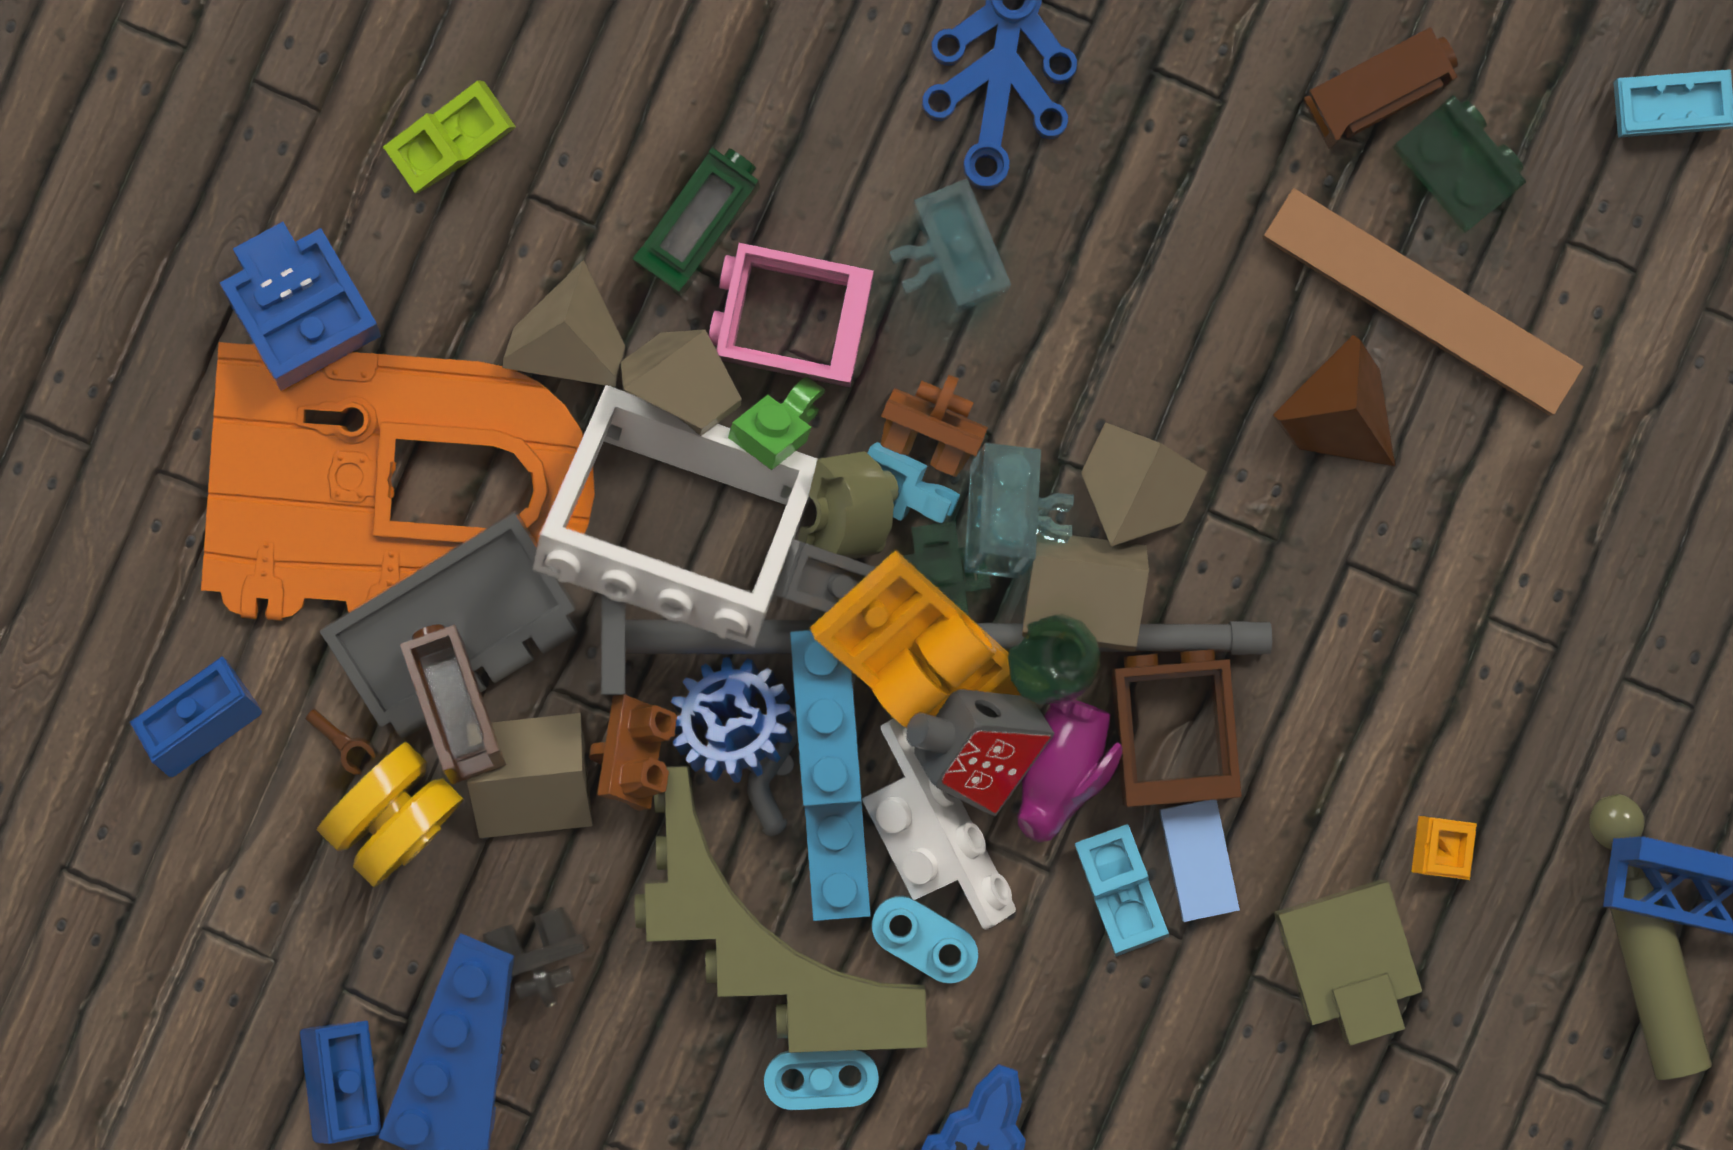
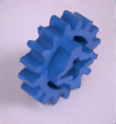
[671,657,795,783]

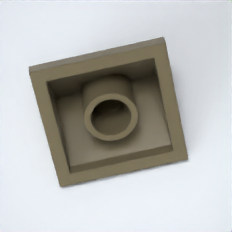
[1022,530,1149,652]
[467,713,593,838]

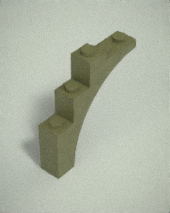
[635,766,927,1052]

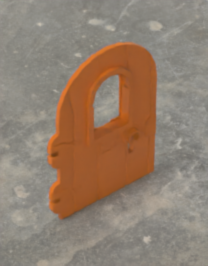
[201,342,595,621]

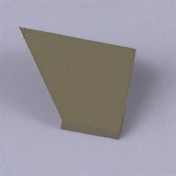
[503,260,625,387]
[620,330,742,436]
[1080,422,1207,546]

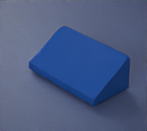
[130,656,262,777]
[300,1020,381,1144]

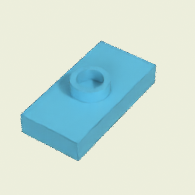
[1613,69,1733,138]

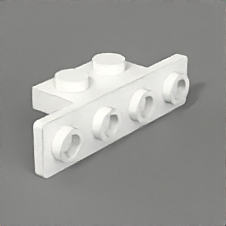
[862,718,1016,930]

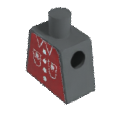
[906,689,1055,816]

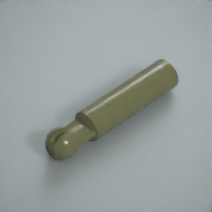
[1589,794,1712,1080]

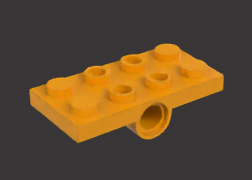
[810,550,1046,728]

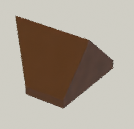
[1273,335,1395,466]

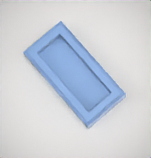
[1159,799,1240,922]

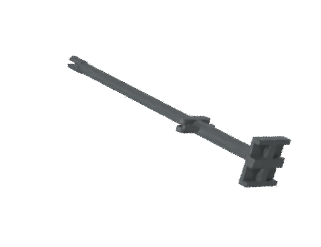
[601,594,1272,694]

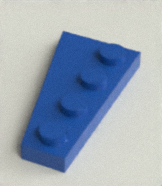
[378,933,514,1150]

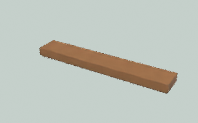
[1262,188,1584,416]

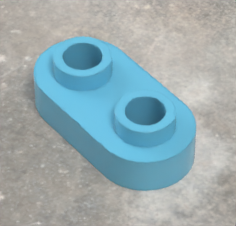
[872,896,978,983]
[764,1050,879,1110]

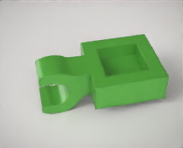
[728,377,825,470]

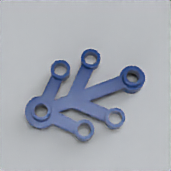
[922,0,1077,190]

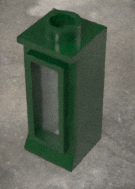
[632,147,760,298]

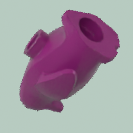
[1018,694,1122,842]

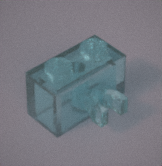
[889,179,1011,313]
[964,443,1074,578]

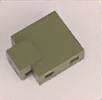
[1274,879,1422,1046]

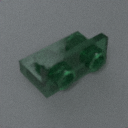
[1393,95,1526,233]

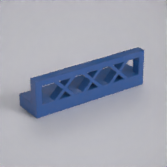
[1603,836,1733,936]

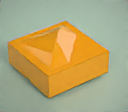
[1411,816,1477,880]

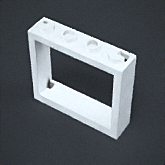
[533,385,817,647]

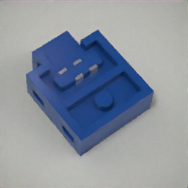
[220,222,381,391]

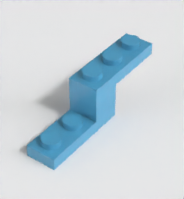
[790,630,870,921]

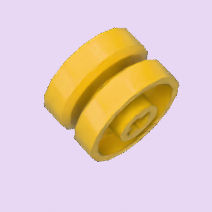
[316,741,464,888]

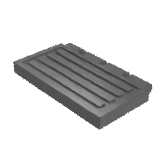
[320,511,578,739]

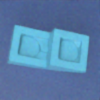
[1075,824,1169,957]

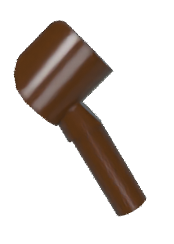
[305,708,375,774]

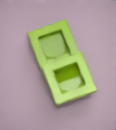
[383,80,516,193]

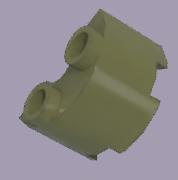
[797,451,899,559]

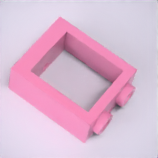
[709,243,874,387]

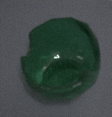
[1008,614,1101,705]

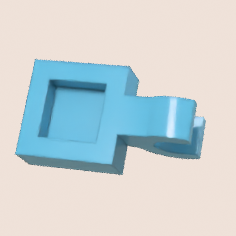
[868,442,960,523]

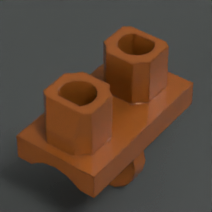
[881,374,988,477]
[589,694,677,811]

